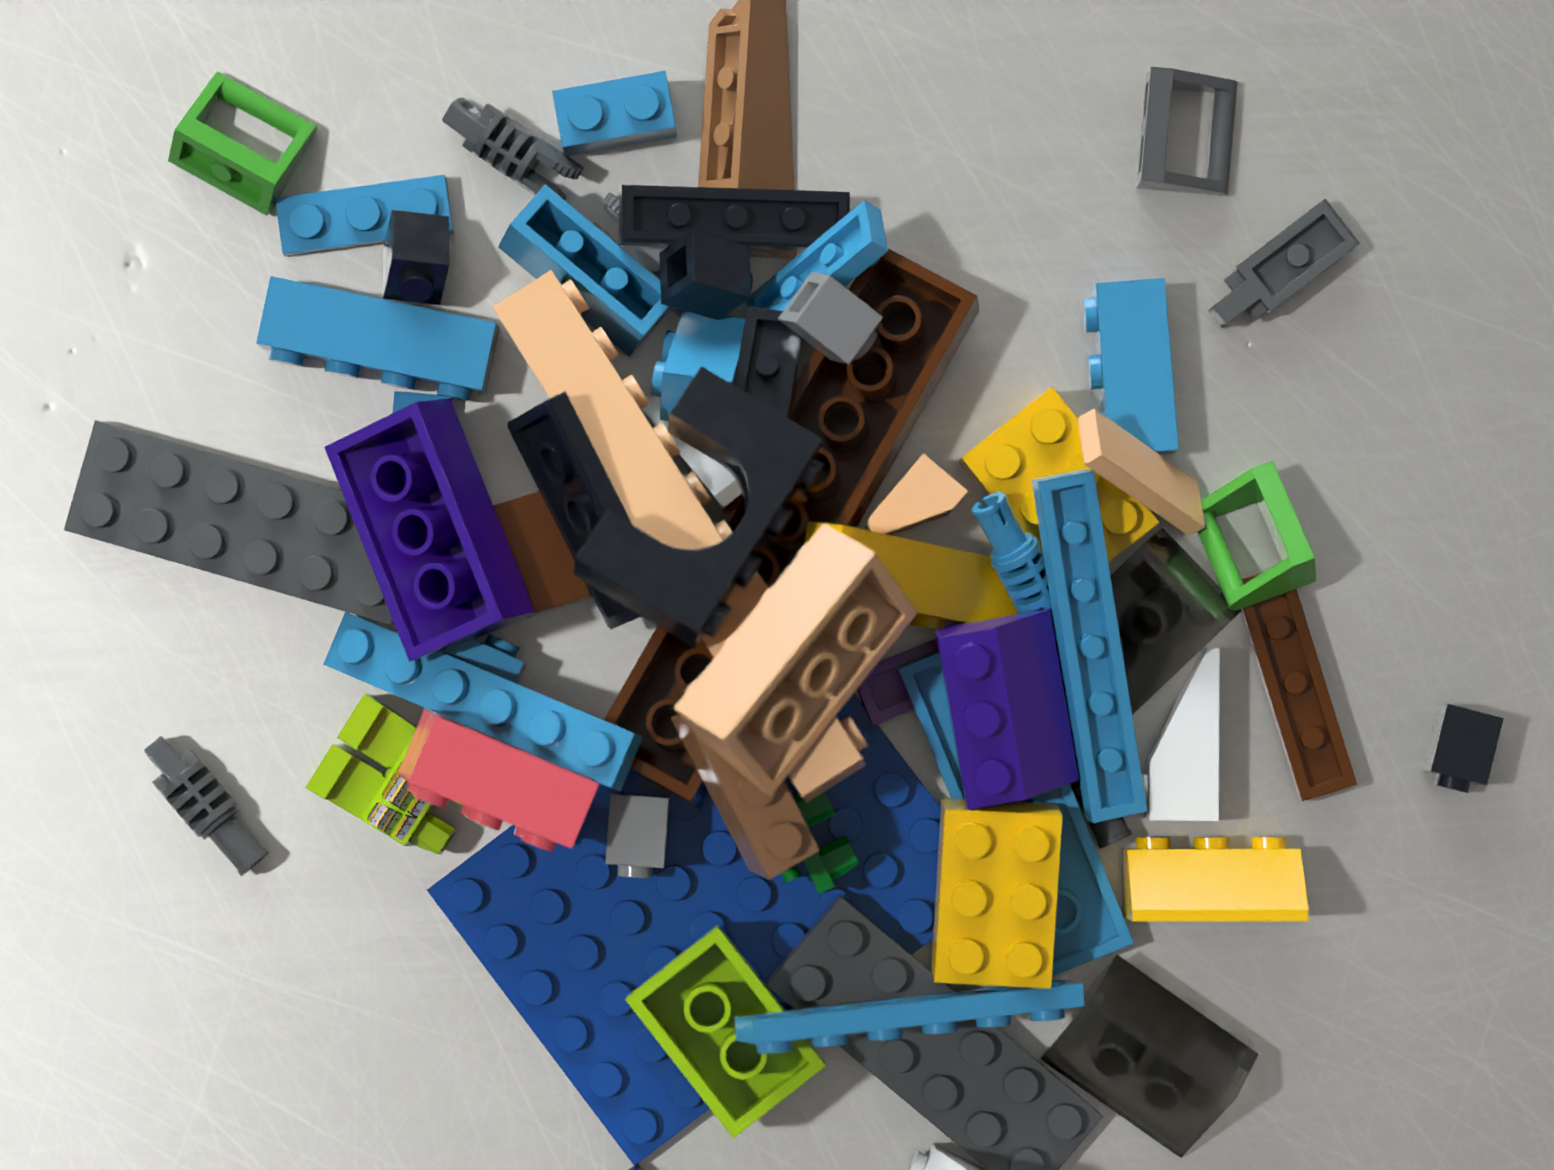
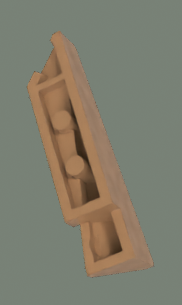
[698,0,797,259]

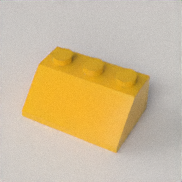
[1122,837,1309,922]

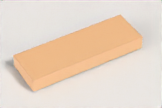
[1078,409,1205,536]

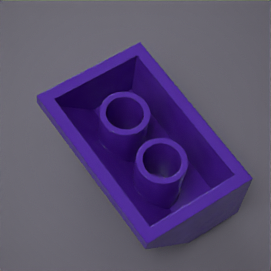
[935,608,1079,810]

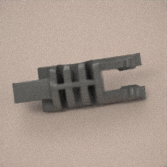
[442,97,584,200]

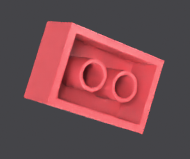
[398,709,599,853]

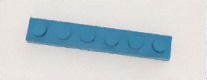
[1031,469,1147,823]
[323,612,643,791]
[734,980,1085,1054]

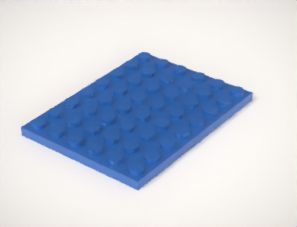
[427,693,941,1166]

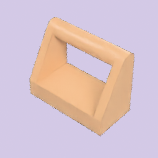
[866,453,968,536]

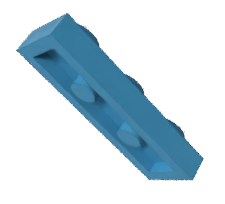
[275,174,454,257]
[746,200,888,311]

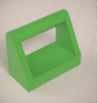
[168,71,318,216]
[1197,461,1316,611]

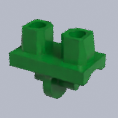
[781,792,859,894]

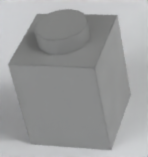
[778,272,883,365]
[606,794,670,878]

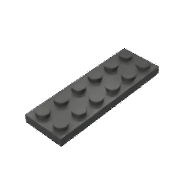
[64,420,394,625]
[765,894,1104,1170]

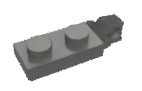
[1208,198,1360,328]

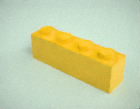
[805,522,1017,630]

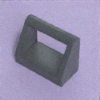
[1136,67,1238,196]

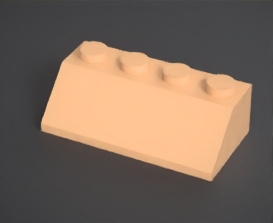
[674,524,917,796]

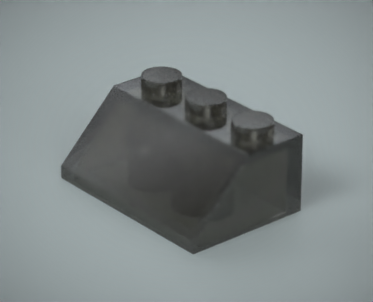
[1040,955,1259,1158]

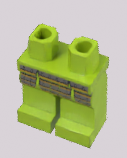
[305,693,463,855]

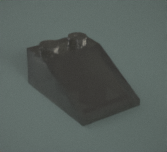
[1055,528,1242,715]

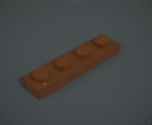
[1240,573,1357,801]

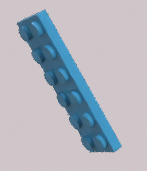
[898,650,1134,976]

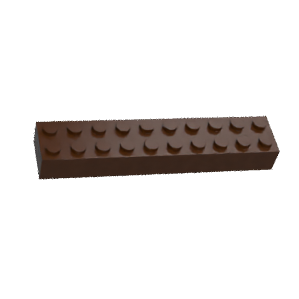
[604,248,979,808]

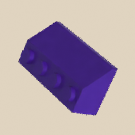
[324,398,535,662]

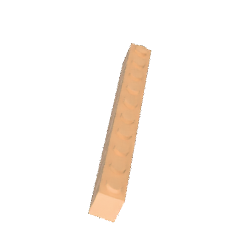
[492,270,868,803]

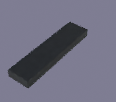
[619,185,850,251]

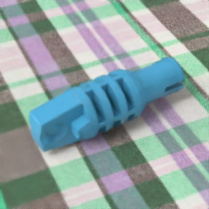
[971,492,1057,641]

